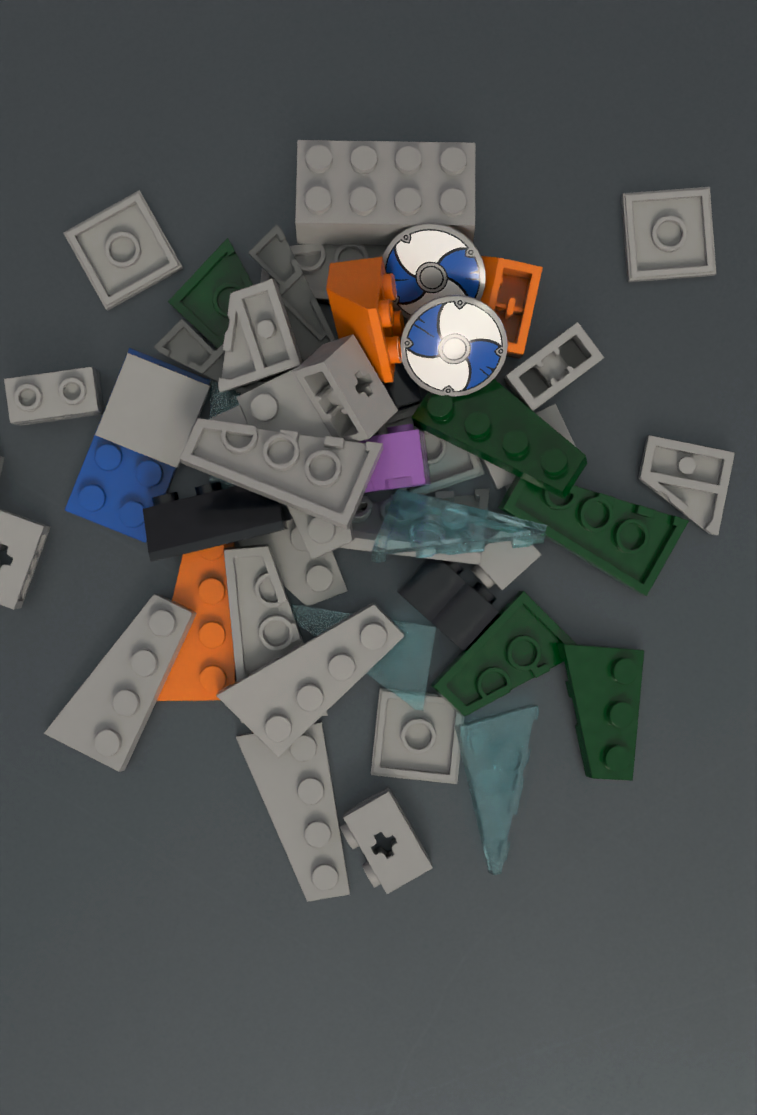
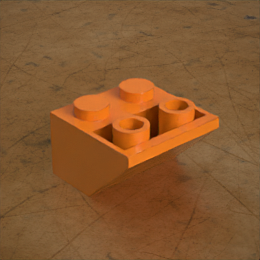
[480,256,543,359]
[326,257,405,383]

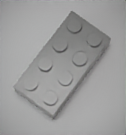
[295,140,476,245]

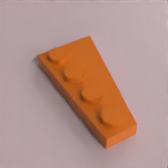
[157,542,236,701]

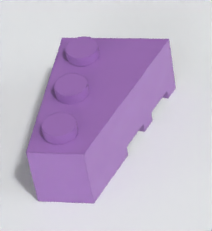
[358,424,431,493]

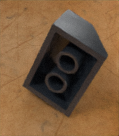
[143,481,288,562]

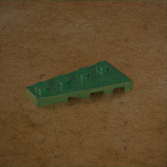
[411,379,587,499]
[498,476,689,596]

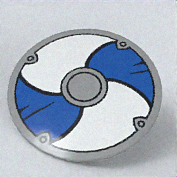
[383,223,486,319]
[400,295,508,396]

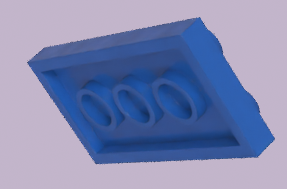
[65,348,212,543]

